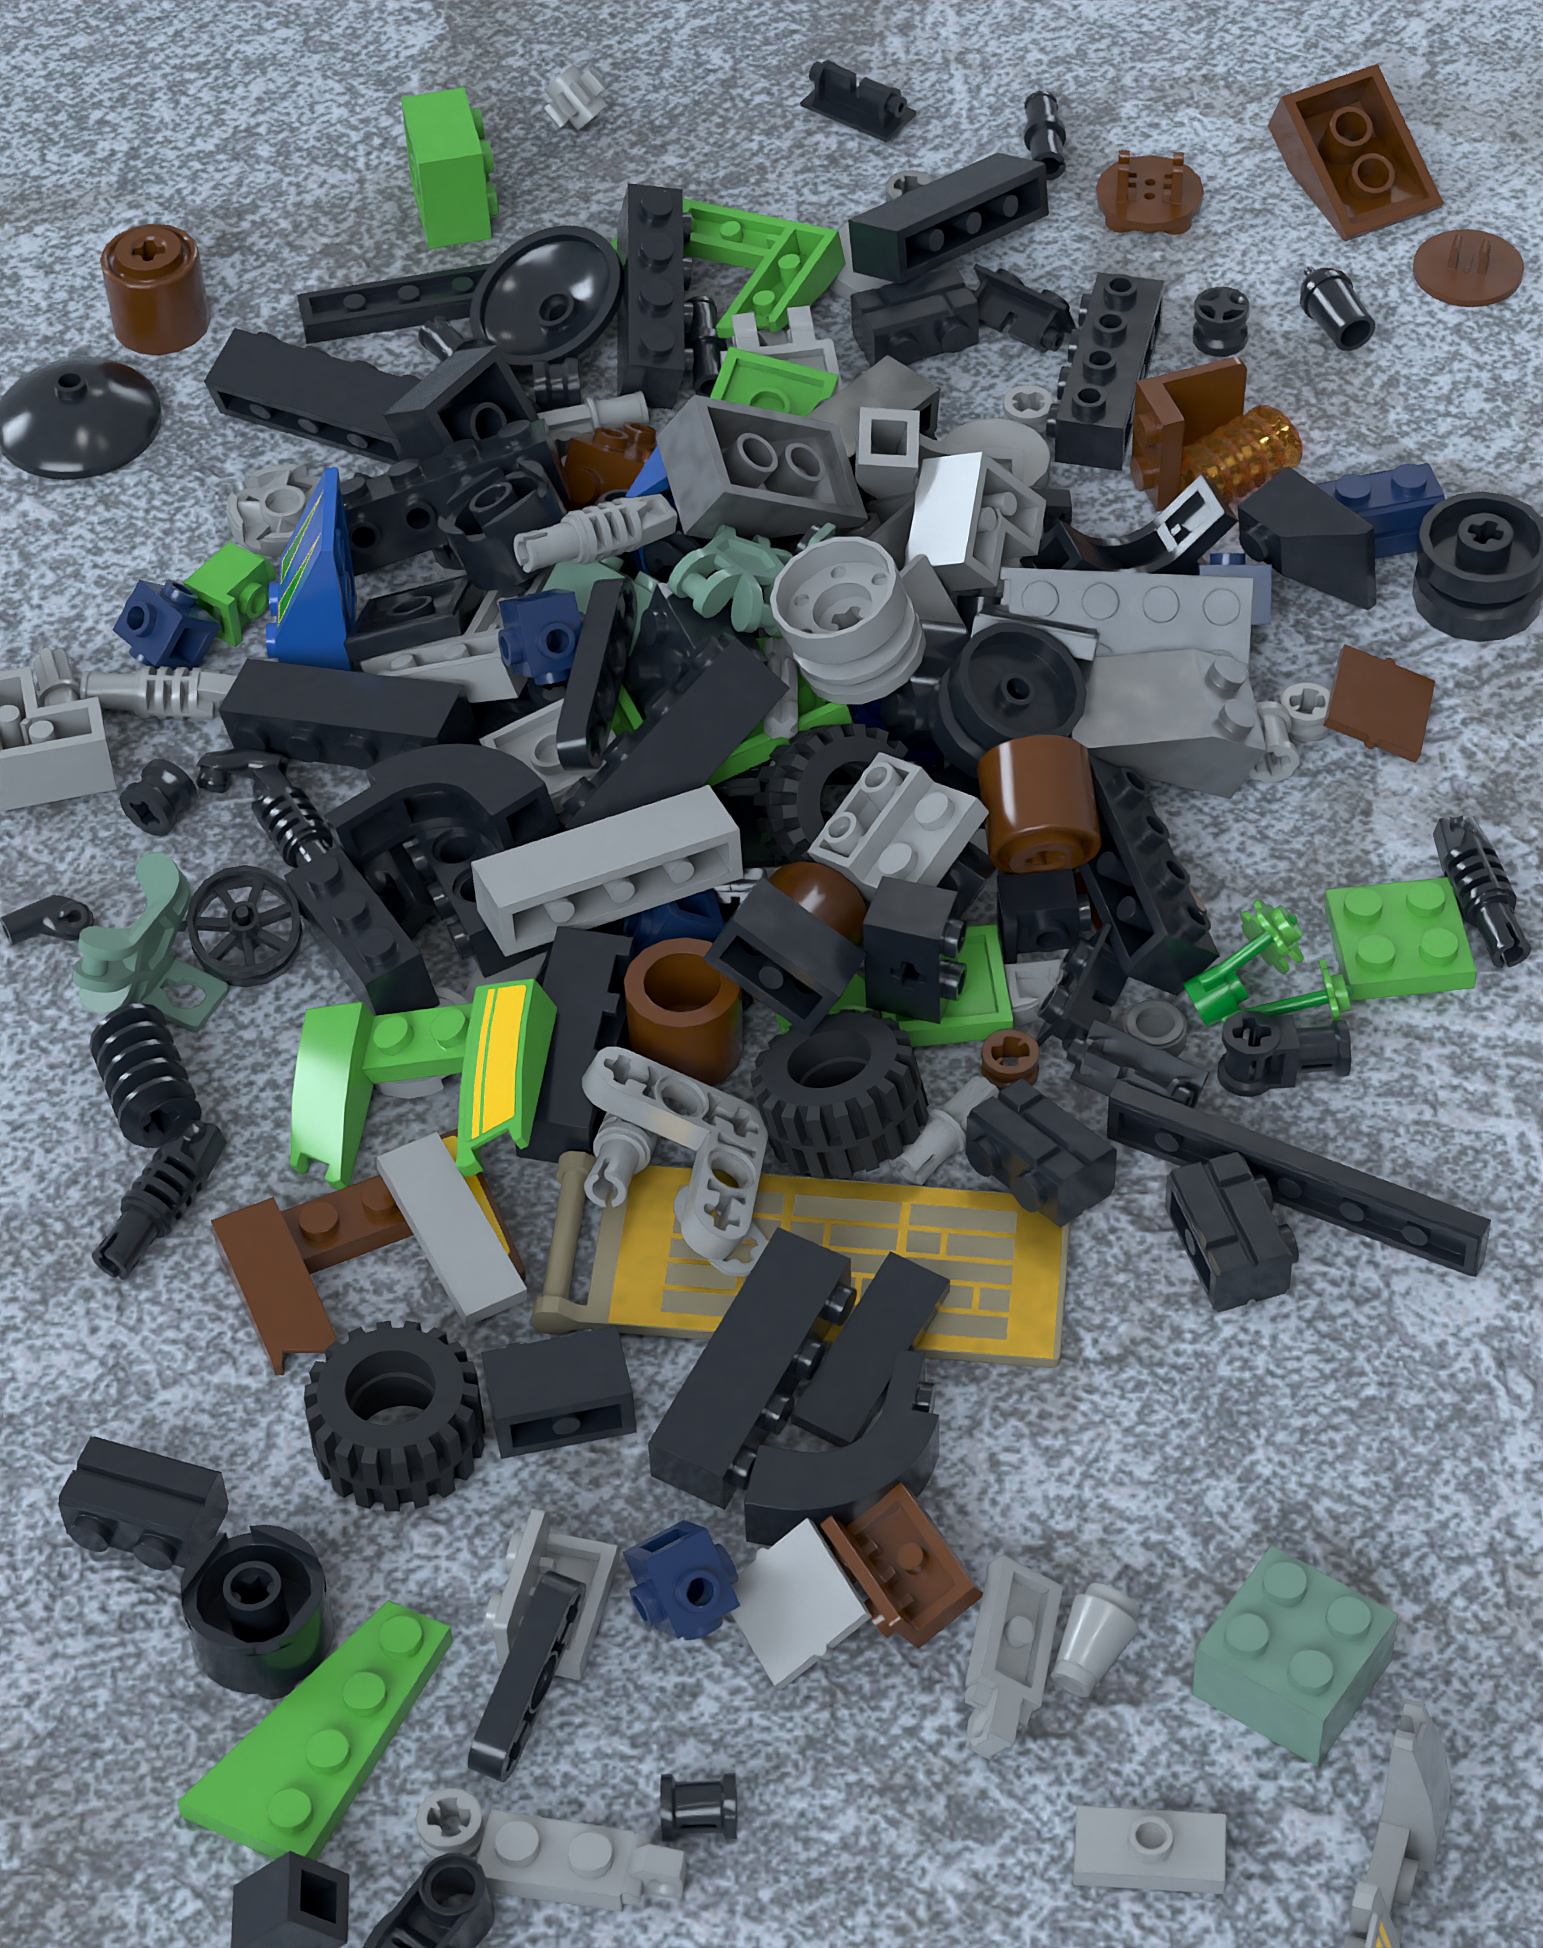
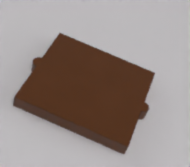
[1323,644,1435,763]

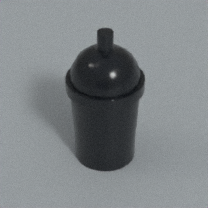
[1300,266,1376,351]

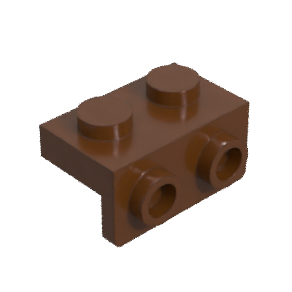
[820,1482,983,1649]

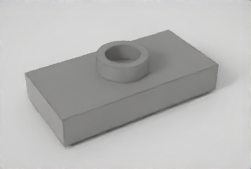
[1073,1805,1226,1894]

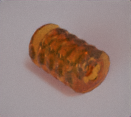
[1179,405,1303,505]

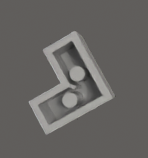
[904,451,1046,592]
[0,666,117,812]

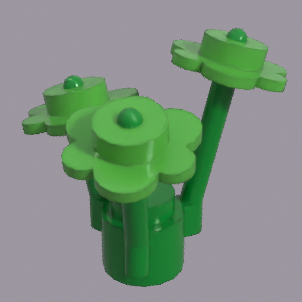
[1182,899,1353,1028]

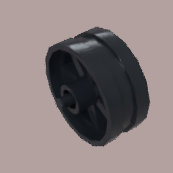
[186,865,303,988]

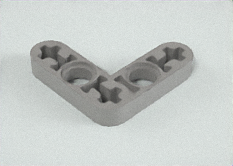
[582,1046,768,1260]

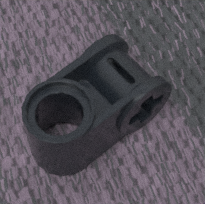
[363,1853,494,1948]

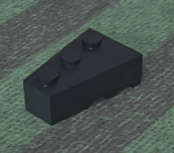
[515,926,635,1164]

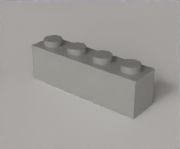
[471,785,743,957]

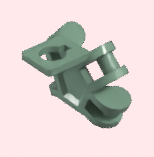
[668,522,836,637]
[72,852,228,1032]

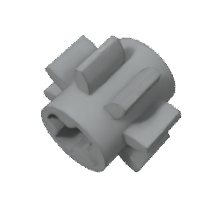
[543,64,608,130]

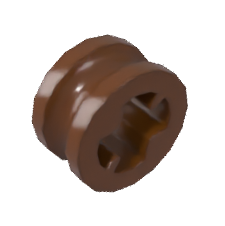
[981,1029,1040,1091]

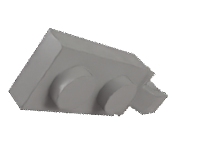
[965,1555,1063,1760]
[477,1810,687,1912]

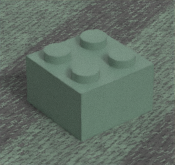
[1192,1545,1399,1766]

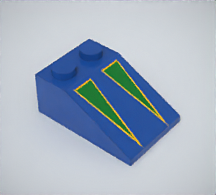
[266,467,357,671]

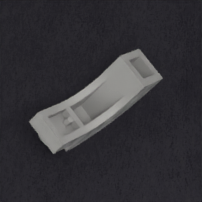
[855,407,1024,499]

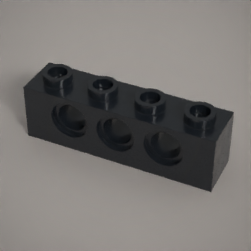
[402,826,553,979]

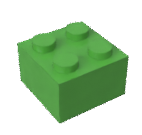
[401,87,499,249]

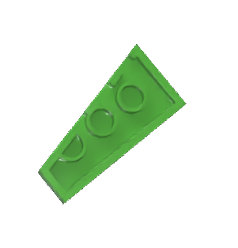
[177,1600,453,1861]

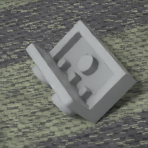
[485,1508,620,1681]

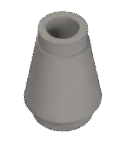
[1050,1583,1140,1697]

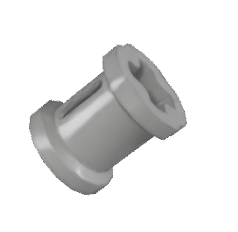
[1249,701,1300,783]

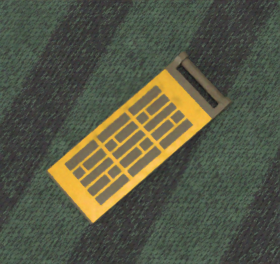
[530,1151,1070,1368]

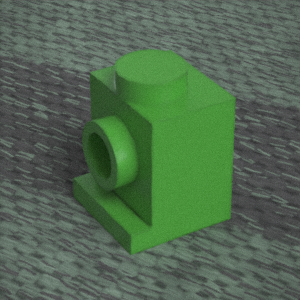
[183,542,276,647]

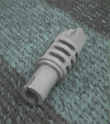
[514,494,678,572]
[80,666,237,721]
[584,1090,670,1207]

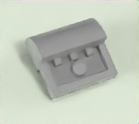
[807,752,989,903]

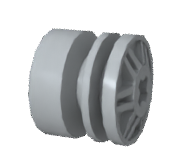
[770,537,926,704]

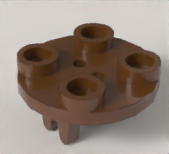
[1096,150,1204,235]

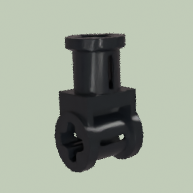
[1217,1010,1351,1097]

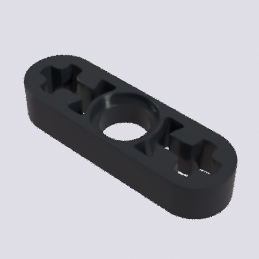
[467,1570,586,1783]

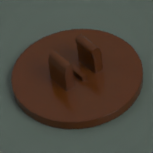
[1413,229,1524,307]

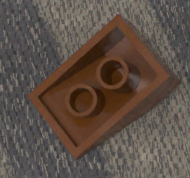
[1268,63,1444,242]

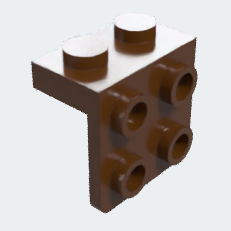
[1130,357,1247,512]
[564,422,658,510]

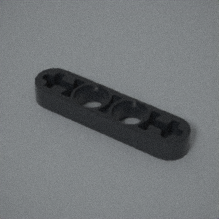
[556,578,638,771]

